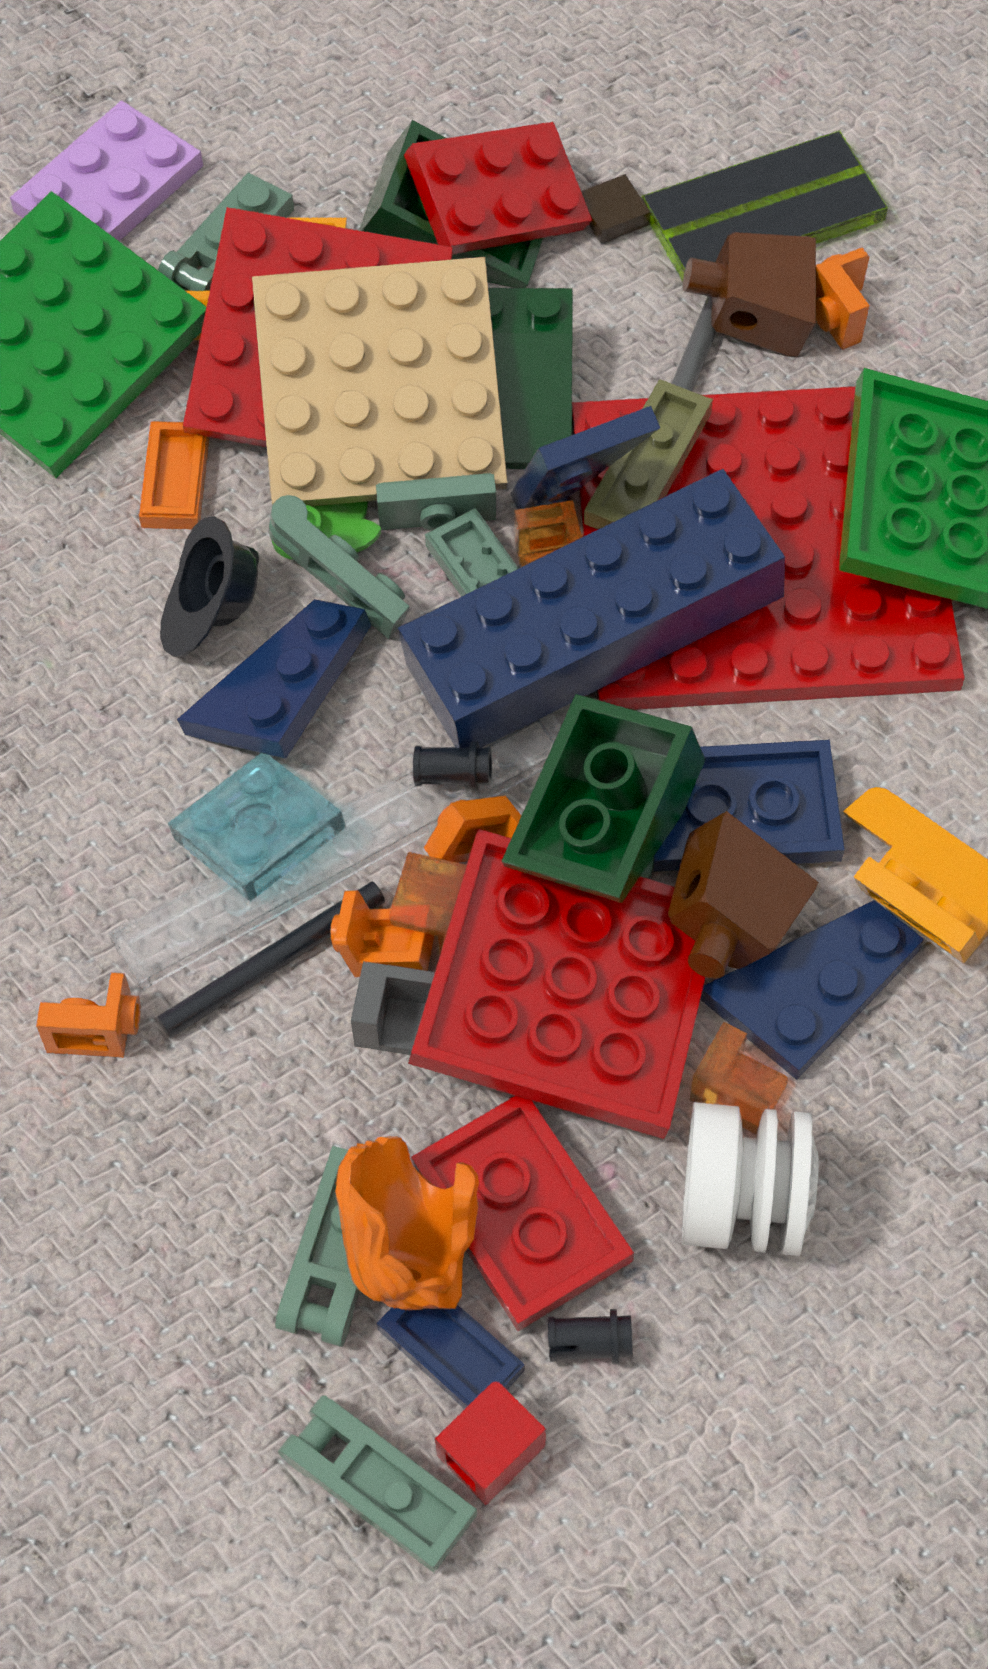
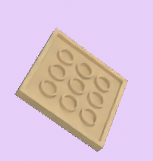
[252,257,507,506]

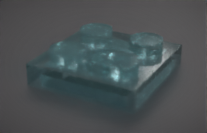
[168,753,346,902]

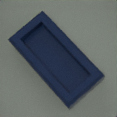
[377,1305,525,1409]

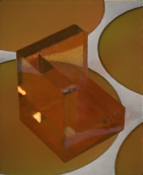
[514,500,582,568]
[389,852,467,955]
[689,1022,788,1135]

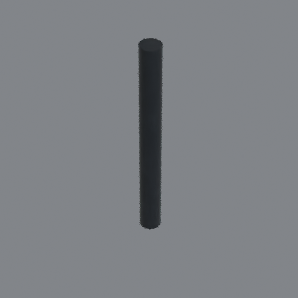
[157,881,385,1039]

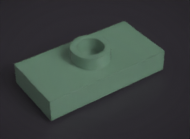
[376,473,496,530]
[425,508,519,597]

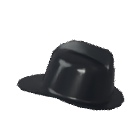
[160,516,259,657]

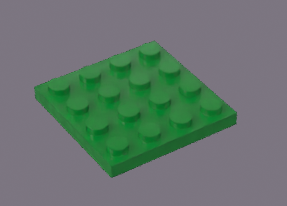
[0,191,206,478]
[839,368,988,609]

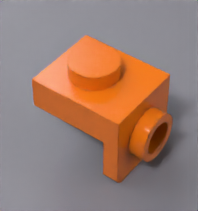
[815,248,870,350]
[424,795,522,866]
[331,890,437,977]

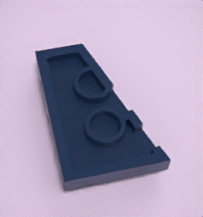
[510,406,660,516]
[177,599,372,759]
[700,900,924,1080]

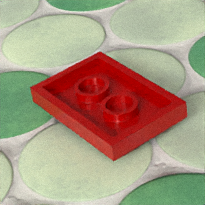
[404,121,592,254]
[411,1095,634,1332]

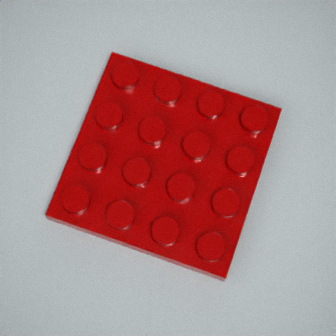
[183,207,453,447]
[408,829,705,1139]

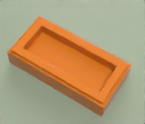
[139,421,210,529]

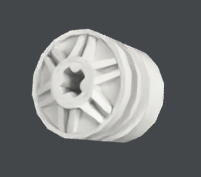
[682,1102,818,1256]

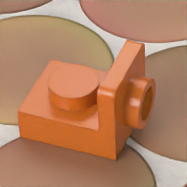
[36,972,141,1058]

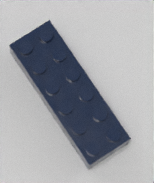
[398,469,785,748]

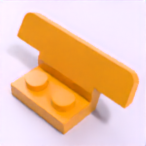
[843,787,988,964]

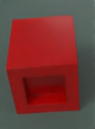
[435,1382,546,1506]

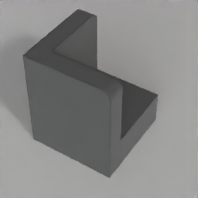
[351,961,435,1055]

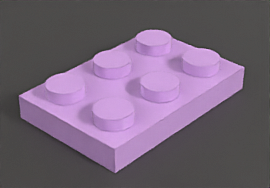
[10,100,203,241]

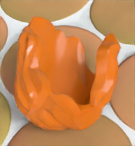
[335,1136,479,1311]

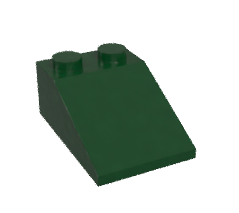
[359,120,543,288]
[488,288,573,469]
[501,694,706,903]

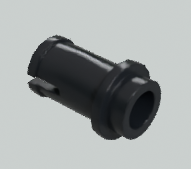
[413,741,492,792]
[548,1309,633,1365]

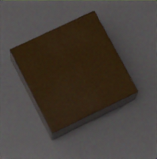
[581,174,651,244]

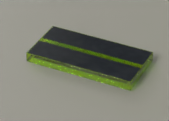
[642,130,888,282]

